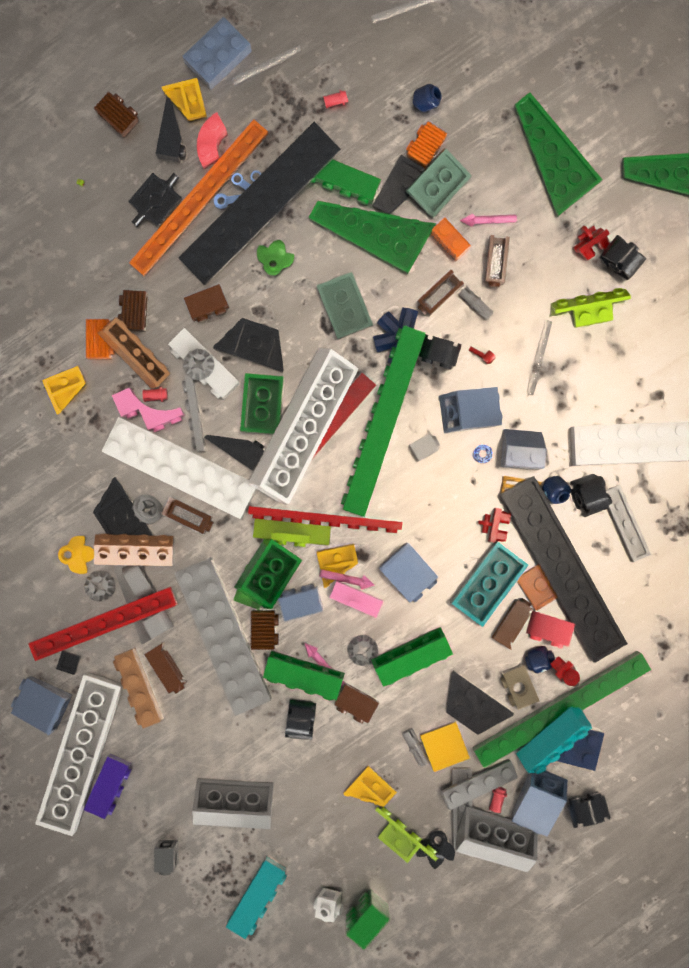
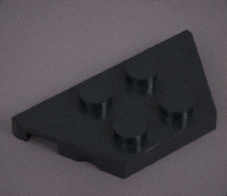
[213,318,284,372]
[93,477,155,536]
[446,670,514,735]

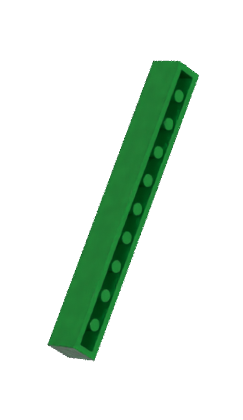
[341,325,426,517]
[473,651,651,768]

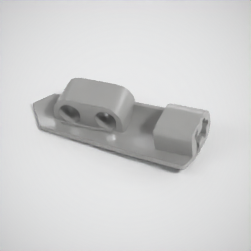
[114,565,173,644]

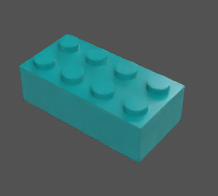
[450,541,529,627]

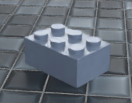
[182,17,252,90]
[278,584,324,622]

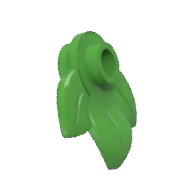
[257,240,294,275]

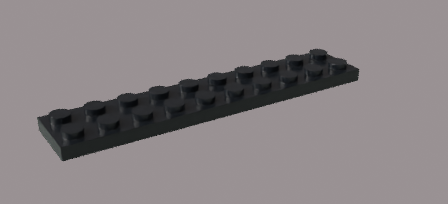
[178,122,341,286]
[500,476,628,663]

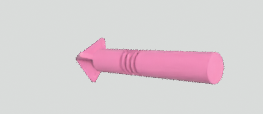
[460,214,517,227]
[319,569,375,590]
[305,643,345,687]

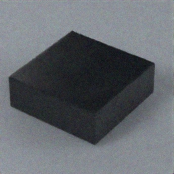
[56,650,81,675]

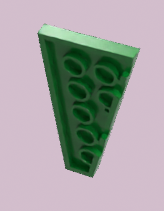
[515,92,603,217]
[622,153,689,195]

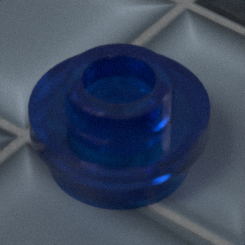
[473,444,493,463]

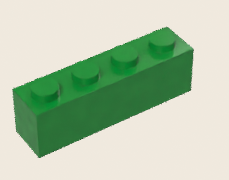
[310,159,381,205]
[371,627,453,687]
[263,651,345,701]

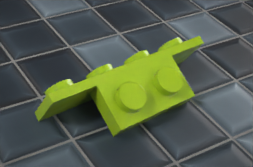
[551,288,631,327]
[253,519,331,547]
[375,807,438,863]

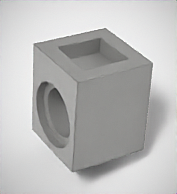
[409,433,440,462]

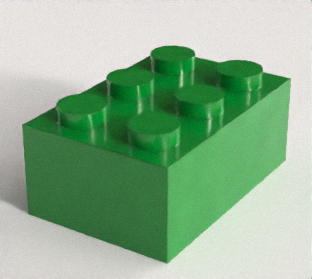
[240,373,285,435]
[234,539,302,609]
[345,889,390,950]

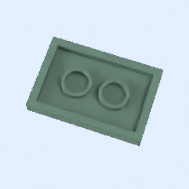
[406,148,472,218]
[317,272,373,339]

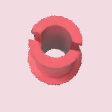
[323,90,348,108]
[143,387,168,402]
[489,787,507,813]

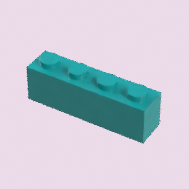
[516,707,593,774]
[226,856,287,939]

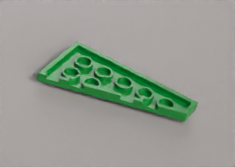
[308,201,436,274]

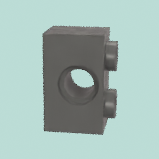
[154,840,178,875]

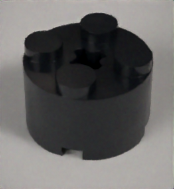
[599,235,646,280]
[419,334,462,369]
[570,473,612,517]
[285,699,316,740]
[567,791,611,828]

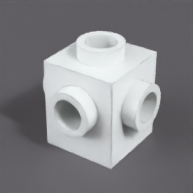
[314,888,343,922]

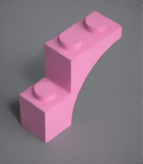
[112,388,185,432]

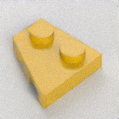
[162,78,207,121]
[42,365,86,414]
[317,544,358,588]
[343,765,397,807]

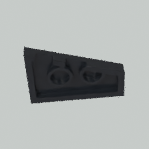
[372,155,425,214]

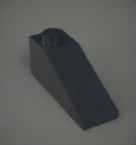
[155,97,186,162]
[204,435,265,471]

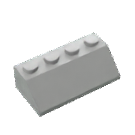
[192,779,274,829]
[456,806,538,872]

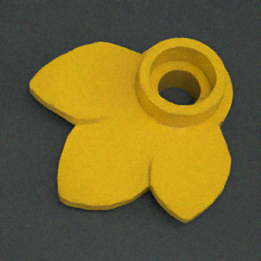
[58,536,94,574]

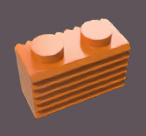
[406,121,448,169]
[431,218,471,261]
[86,319,115,359]

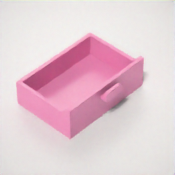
[330,581,383,618]

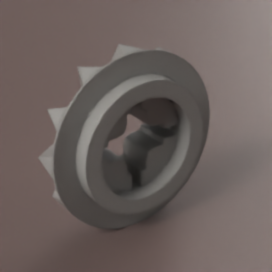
[183,349,214,380]
[132,494,162,525]
[84,571,115,602]
[347,635,378,666]

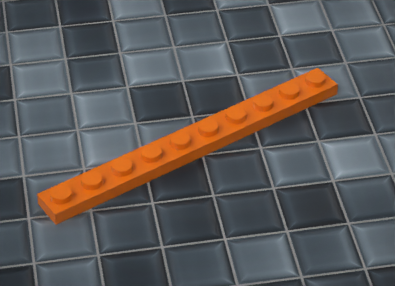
[129,119,269,276]

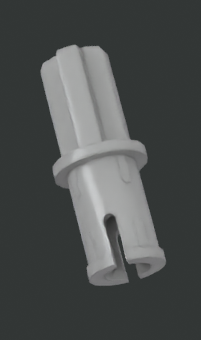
[459,286,493,319]
[402,728,429,767]

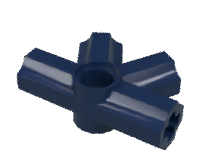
[373,307,418,364]

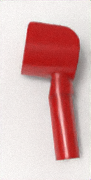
[469,347,496,364]

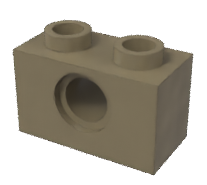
[500,664,540,710]

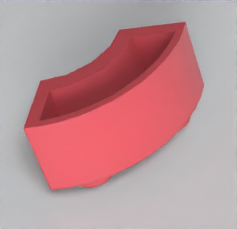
[197,112,228,169]
[526,611,575,648]

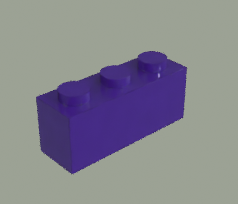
[84,753,132,819]

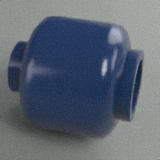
[413,84,442,112]
[542,476,571,504]
[525,646,555,674]

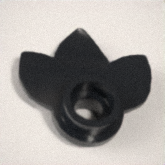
[416,830,455,869]

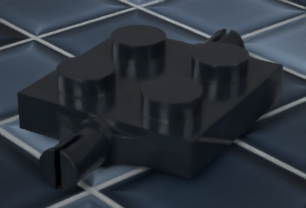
[128,173,183,227]

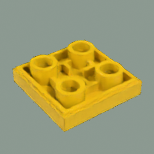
[420,721,470,772]

